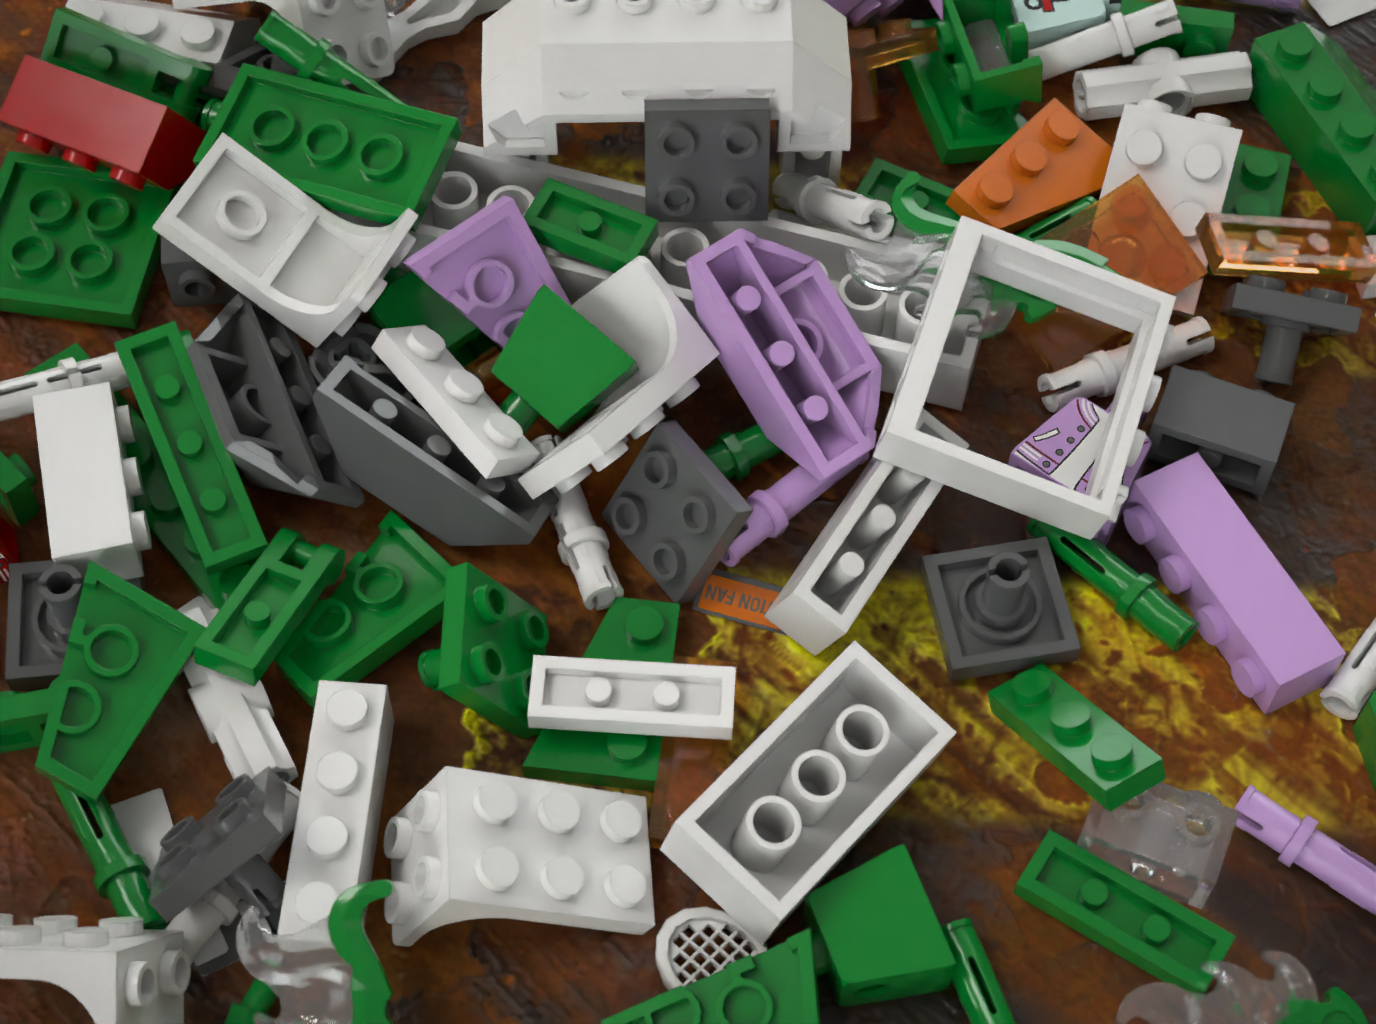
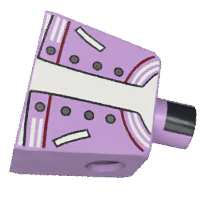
[1008,397,1152,546]

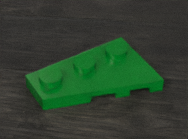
[888,18,1027,165]
[273,510,452,709]
[35,560,206,806]
[522,597,680,792]
[601,928,821,1024]

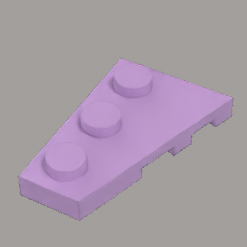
[402,195,572,350]

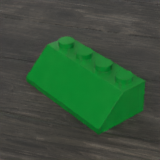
[1249,22,1376,238]

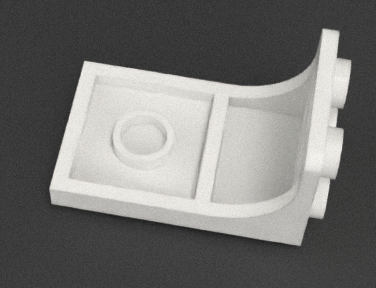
[172,0,395,85]
[1086,99,1243,318]
[152,132,419,348]
[517,256,720,500]
[384,766,655,947]
[0,913,191,1024]

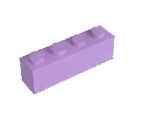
[1123,452,1346,715]

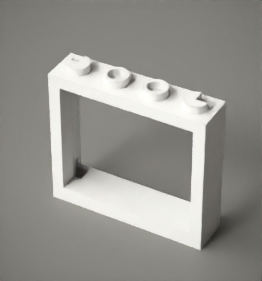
[873,215,1176,540]

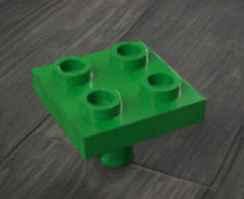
[418,562,549,739]

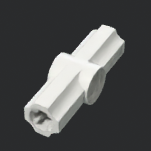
[1072,47,1253,121]
[183,607,298,784]

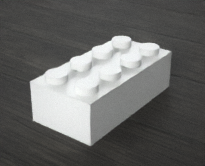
[660,640,957,945]

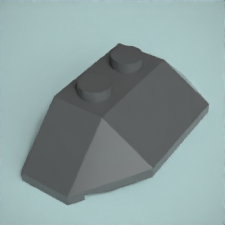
[187,293,365,508]
[312,355,559,546]

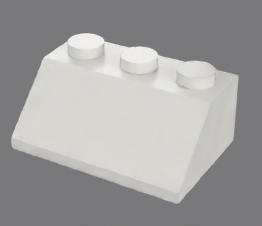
[65,0,261,99]

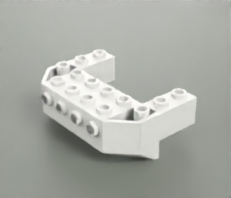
[481,0,852,188]

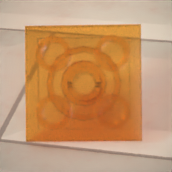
[847,18,938,123]

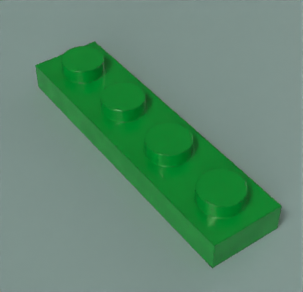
[114,321,268,576]

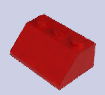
[0,54,207,192]

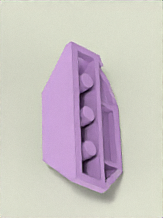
[685,228,882,481]

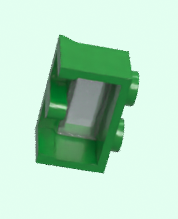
[935,0,1043,113]

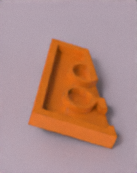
[945,97,1113,233]

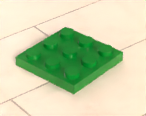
[0,151,182,329]

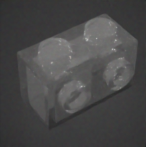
[1077,782,1239,909]

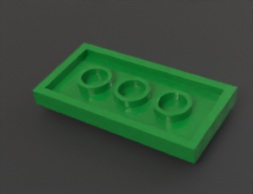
[193,63,463,232]

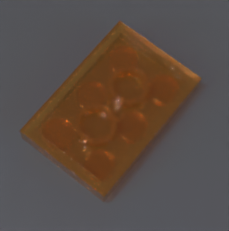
[1009,173,1208,373]

